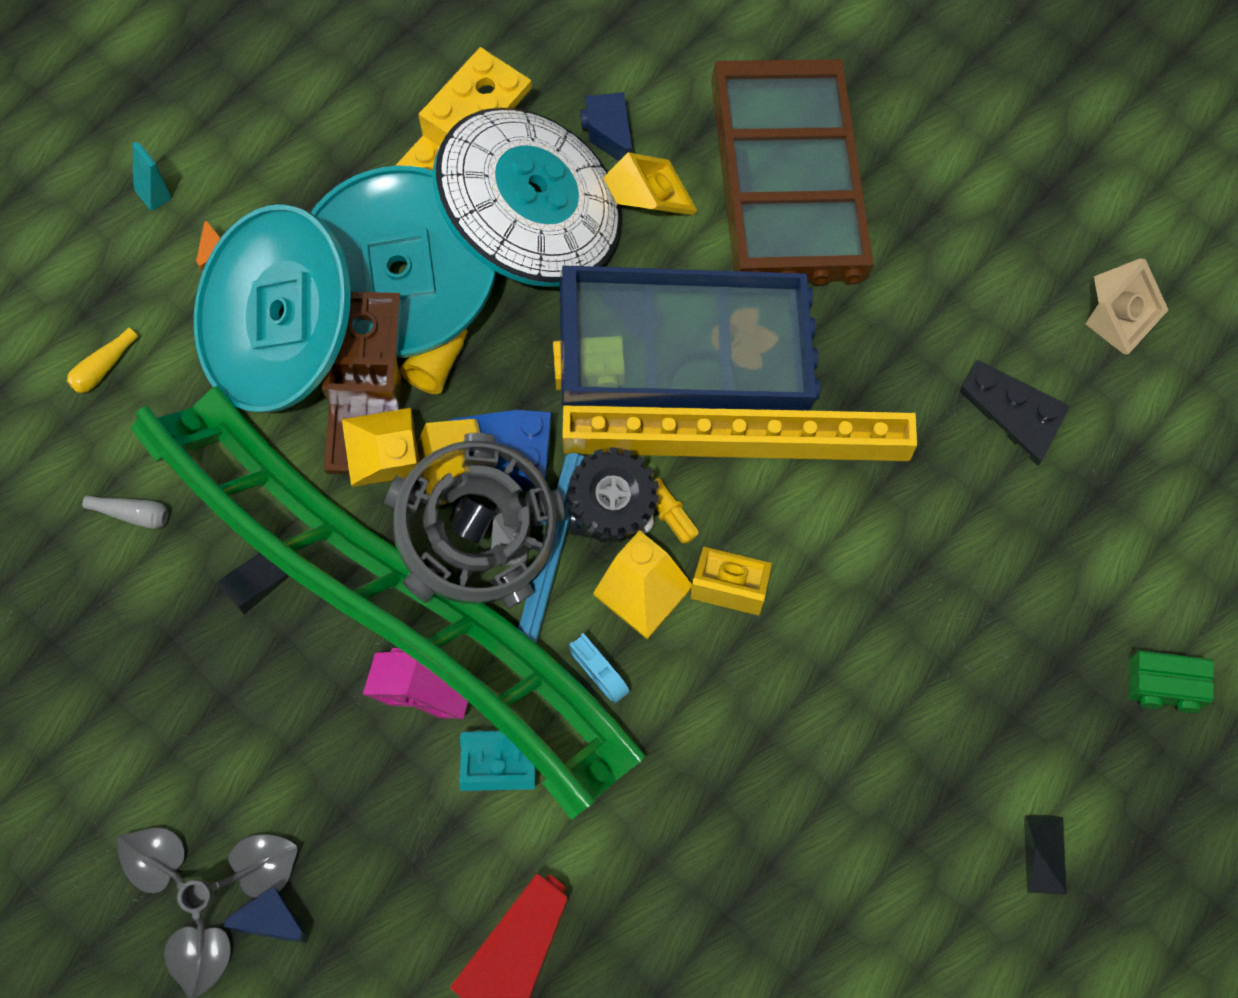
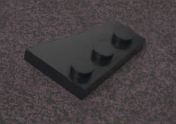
[960,359,1070,466]

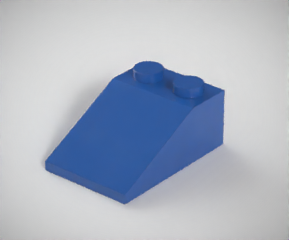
[449,410,552,491]

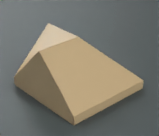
[1086,258,1168,355]

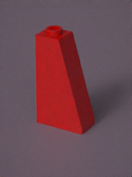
[450,874,568,998]

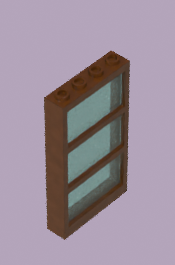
[711,59,874,285]

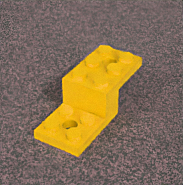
[395,47,532,170]

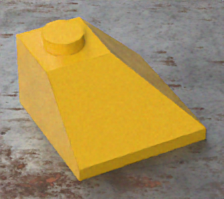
[603,152,697,215]
[342,408,420,487]
[593,530,692,640]

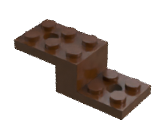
[322,291,402,475]

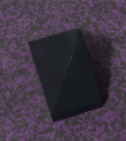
[1024,816,1067,894]

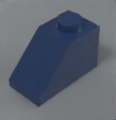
[580,92,632,162]

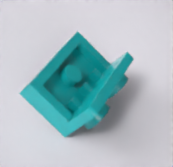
[459,730,536,791]

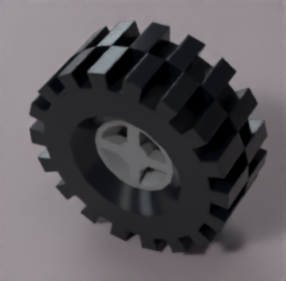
[566,447,659,543]

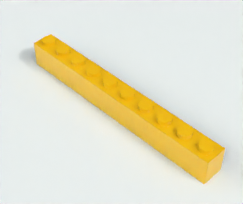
[562,405,917,461]

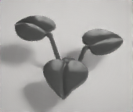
[117,828,298,998]

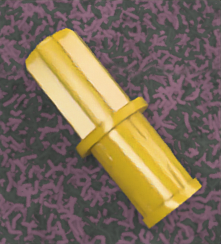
[654,478,699,544]

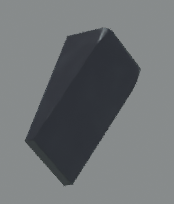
[217,553,290,614]

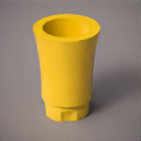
[400,329,468,394]

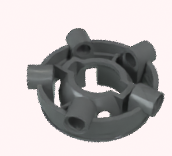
[384,433,565,609]

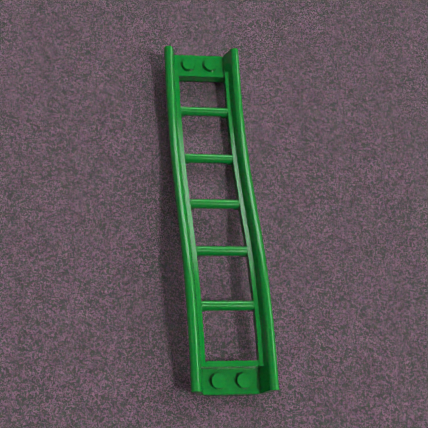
[130,386,646,820]

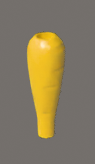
[67,328,138,394]

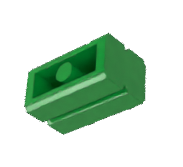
[1128,651,1214,713]

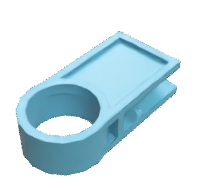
[569,633,630,704]

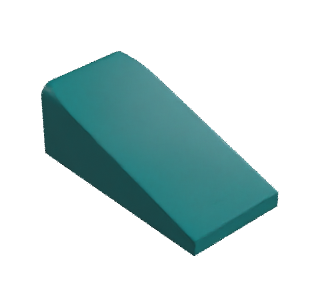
[132,141,171,211]

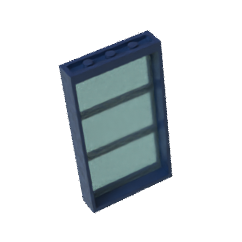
[559,265,820,411]

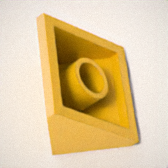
[417,419,480,508]
[690,547,772,616]

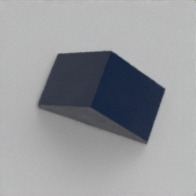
[224,887,308,944]

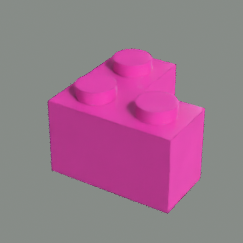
[363,648,468,719]

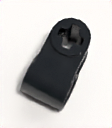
[448,495,496,544]

